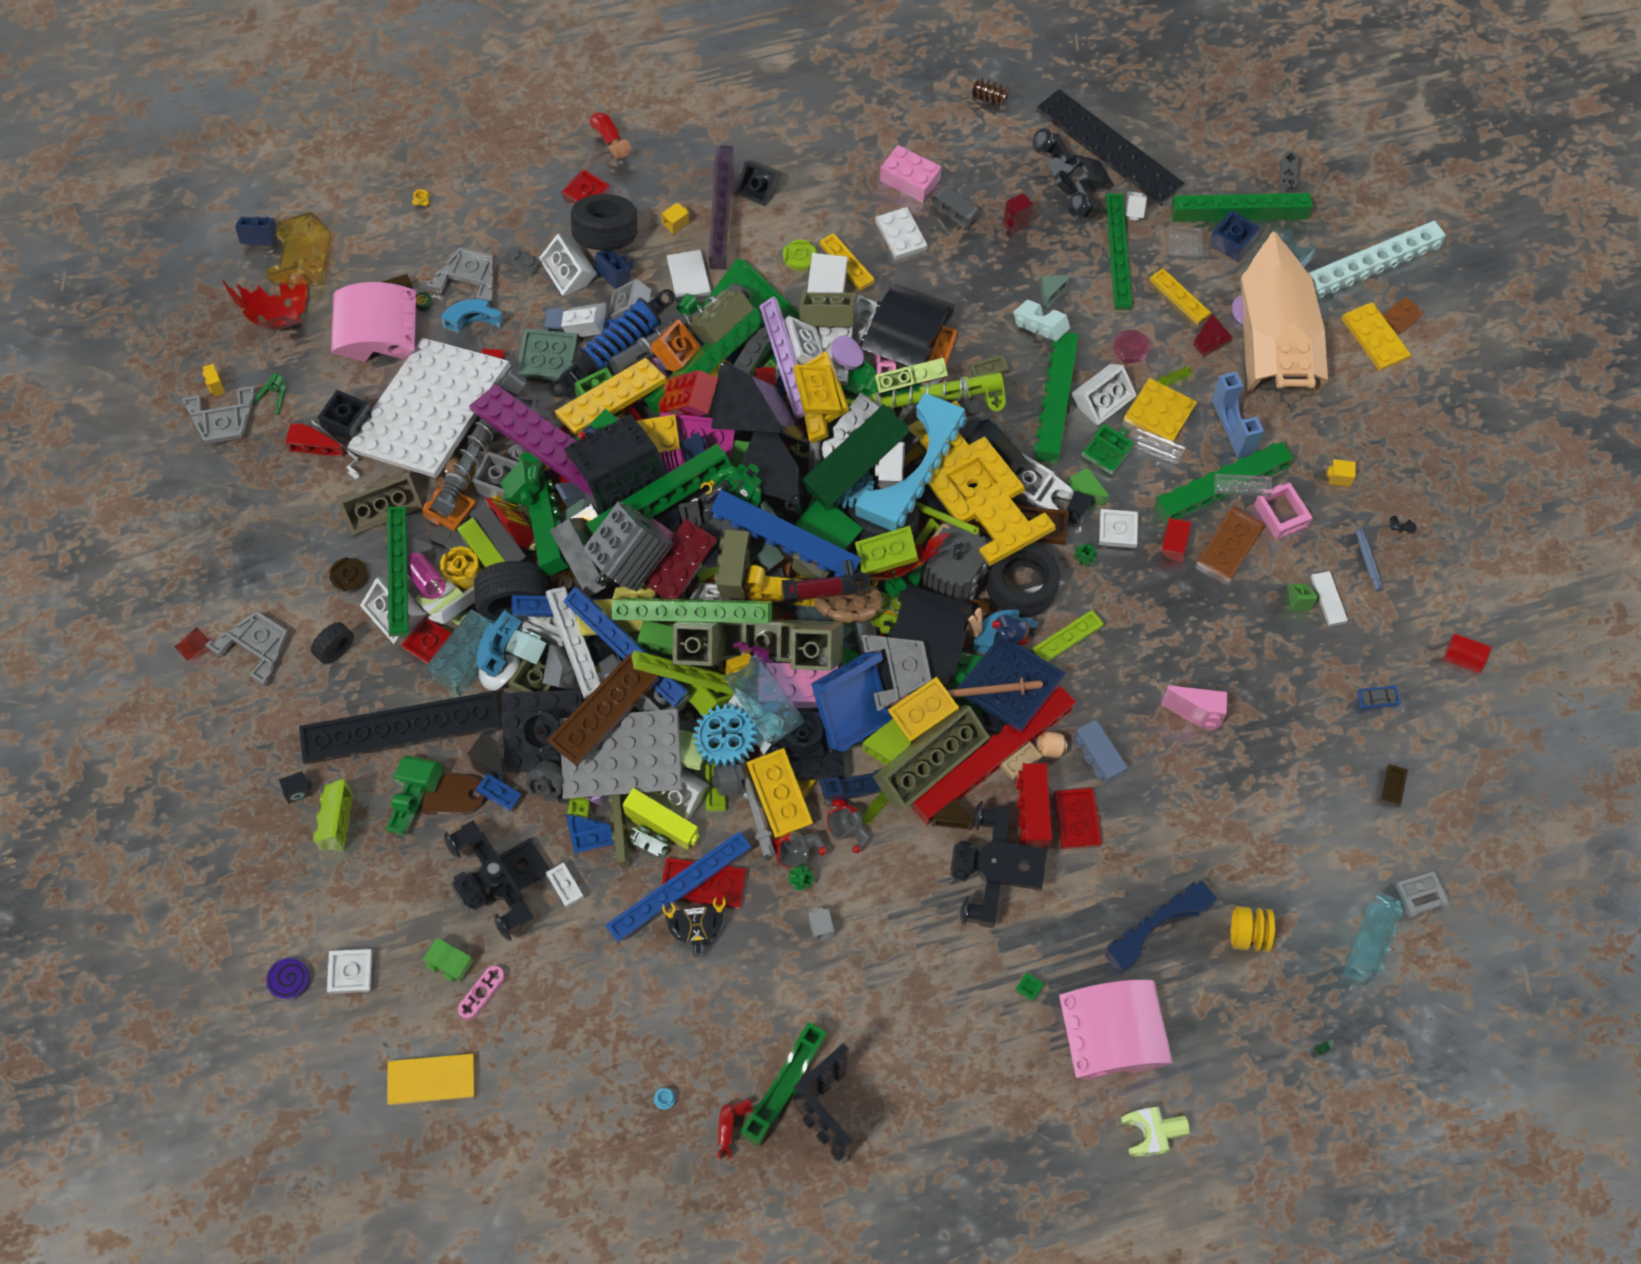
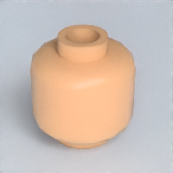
[1037,731,1068,758]

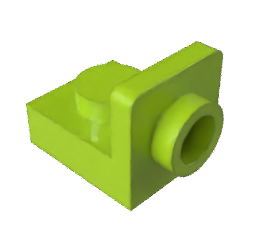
[567,798,590,818]

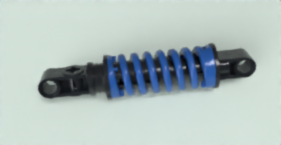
[548,289,675,398]

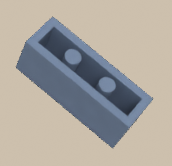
[1074,720,1128,785]

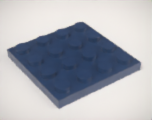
[957,636,1066,733]

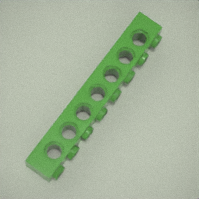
[612,598,772,623]

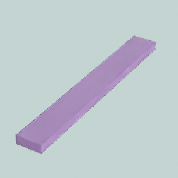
[759,296,806,420]

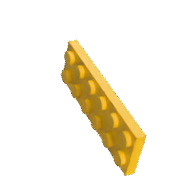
[555,357,667,437]

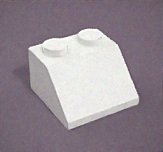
[561,303,607,337]

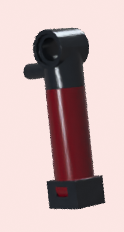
[781,560,871,604]

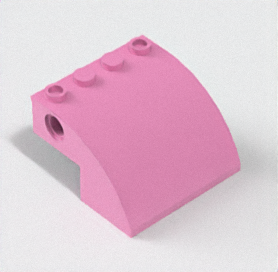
[331,282,416,362]
[1059,980,1173,1081]

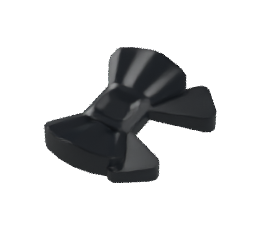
[1389,515,1416,534]

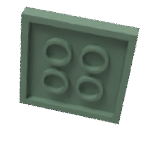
[516,329,578,381]

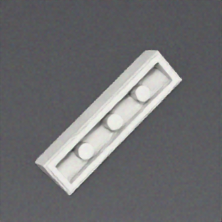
[429,585,475,624]

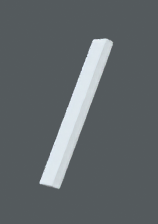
[546,587,601,698]

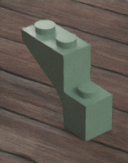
[750,501,784,572]

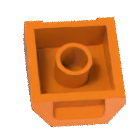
[651,318,701,372]

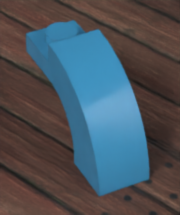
[441,299,504,333]
[477,610,522,677]

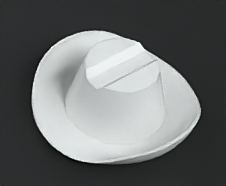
[479,652,520,690]

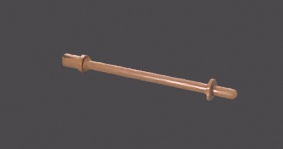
[887,678,1043,707]

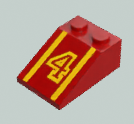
[486,497,535,552]

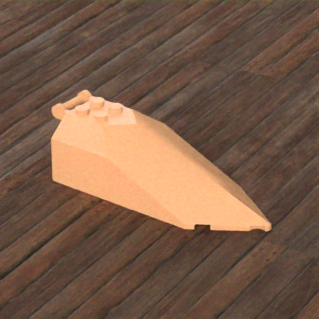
[1241,232,1328,393]

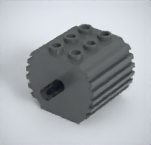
[584,502,674,591]
[920,526,989,602]

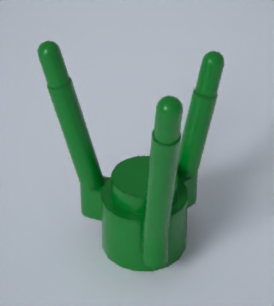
[253,373,286,414]

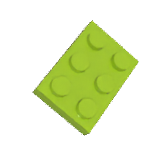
[855,526,919,576]

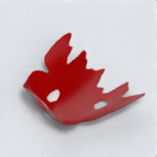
[222,276,307,330]
[869,533,949,581]

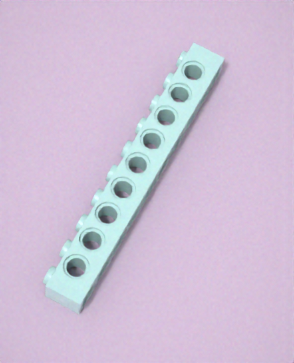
[1309,220,1446,299]

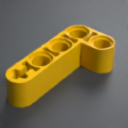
[744,565,817,607]

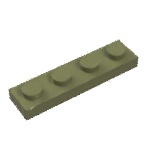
[609,795,630,869]

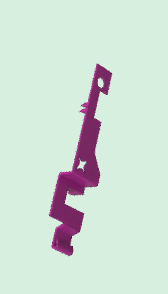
[733,642,788,664]

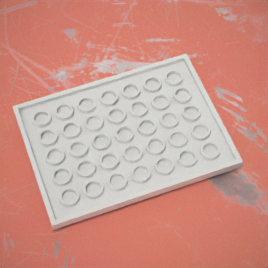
[346,338,511,478]

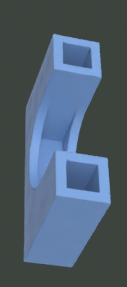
[1211,371,1264,459]

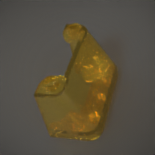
[265,211,332,286]

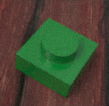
[1015,972,1044,1002]

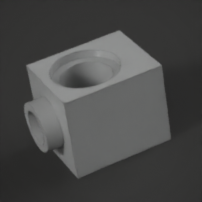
[808,907,834,942]

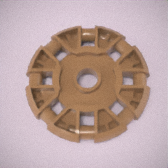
[813,581,883,623]

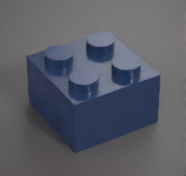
[1208,210,1261,262]

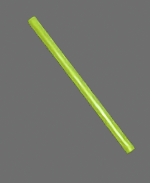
[915,501,979,535]

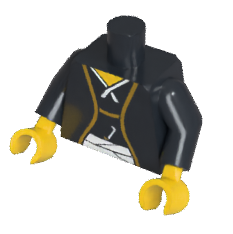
[662,897,726,957]

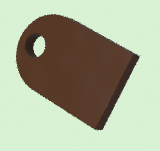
[422,774,485,815]

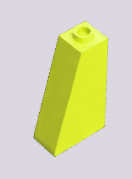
[623,788,700,850]

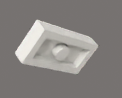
[546,863,584,908]

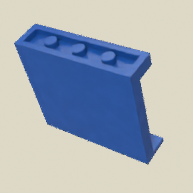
[811,652,893,752]

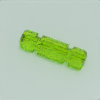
[1158,366,1192,386]
[862,791,888,824]

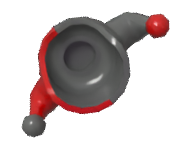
[824,799,870,854]
[761,832,827,867]

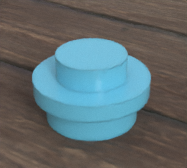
[654,1088,675,1110]

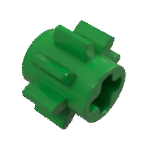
[1074,542,1098,567]
[788,865,813,891]

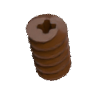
[972,77,1009,107]

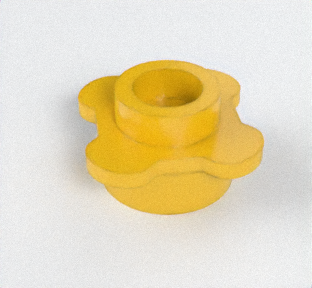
[412,189,430,206]

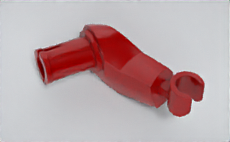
[717,1098,753,1160]

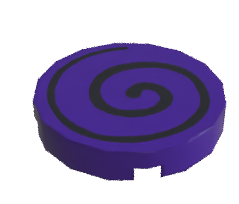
[266,958,310,1000]

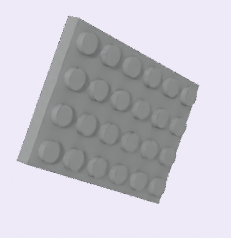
[559,709,683,799]

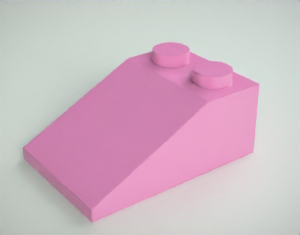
[1161,685,1227,730]

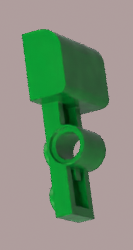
[385,755,445,836]

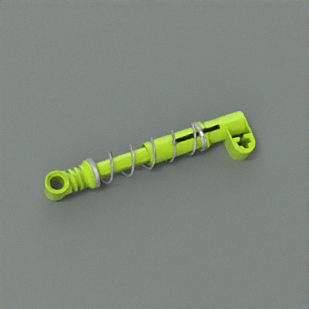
[842,372,1006,416]

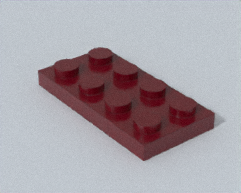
[644,518,718,599]

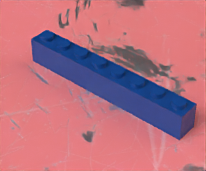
[709,490,861,577]

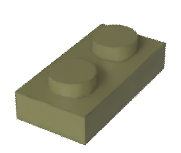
[969,354,1009,377]

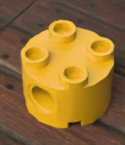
[440,546,481,590]

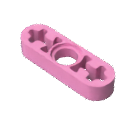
[458,966,505,1021]

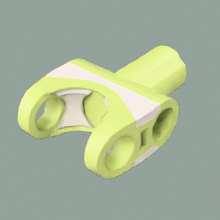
[414,577,472,628]
[1121,1107,1190,1157]

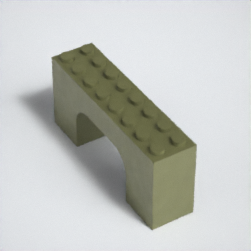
[673,619,844,671]

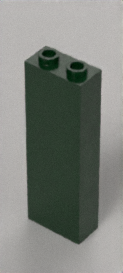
[801,404,910,511]

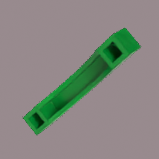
[740,1022,827,1148]

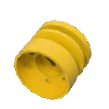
[1230,906,1275,952]

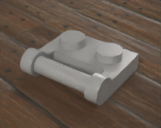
[1395,871,1449,918]

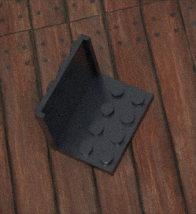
[564,414,667,514]
[794,1043,853,1164]

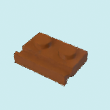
[1382,296,1425,335]

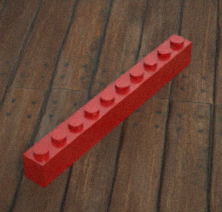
[912,686,1076,826]

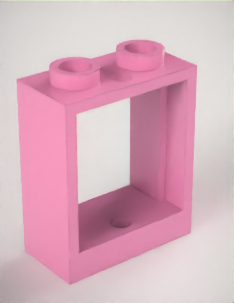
[1254,483,1313,540]

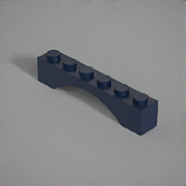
[1105,880,1218,975]

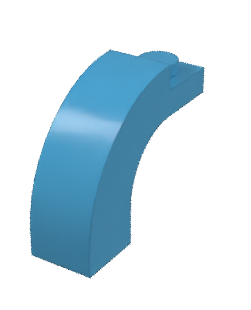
[972,610,1037,654]

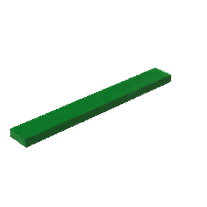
[1105,194,1132,310]
[387,507,409,637]

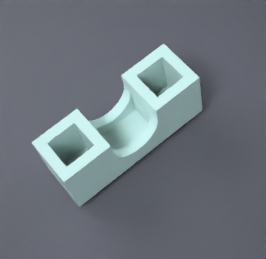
[1013,300,1070,341]
[504,627,546,665]

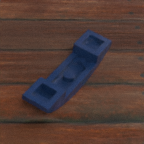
[819,769,882,800]

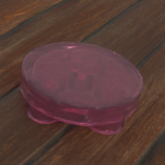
[1113,330,1150,365]

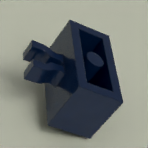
[235,217,279,246]
[594,250,634,289]

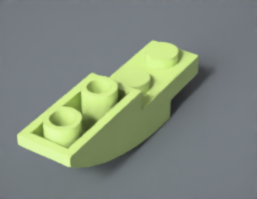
[874,358,948,393]

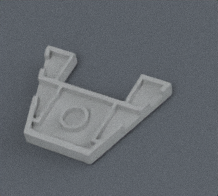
[426,248,494,304]
[182,386,256,444]
[205,611,289,686]
[861,635,931,711]

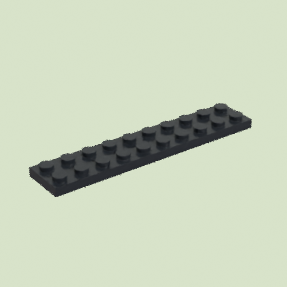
[1036,89,1185,206]
[299,691,502,765]

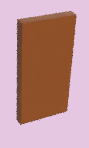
[1197,507,1265,582]

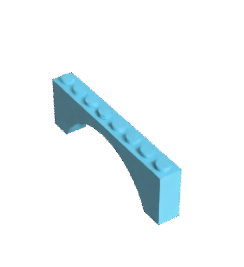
[855,393,967,531]

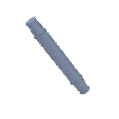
[1355,529,1383,592]

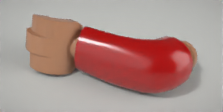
[589,112,632,160]

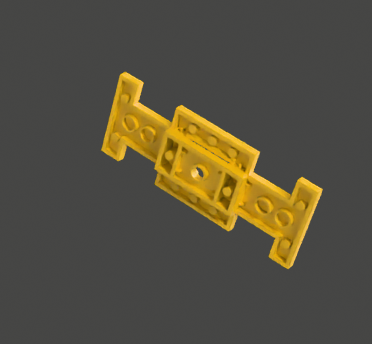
[908,400,1056,566]

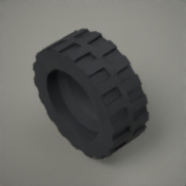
[310,622,354,664]

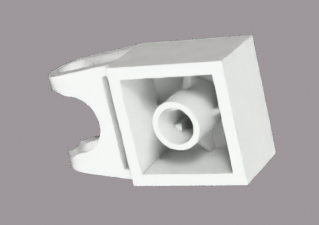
[1013,454,1074,510]

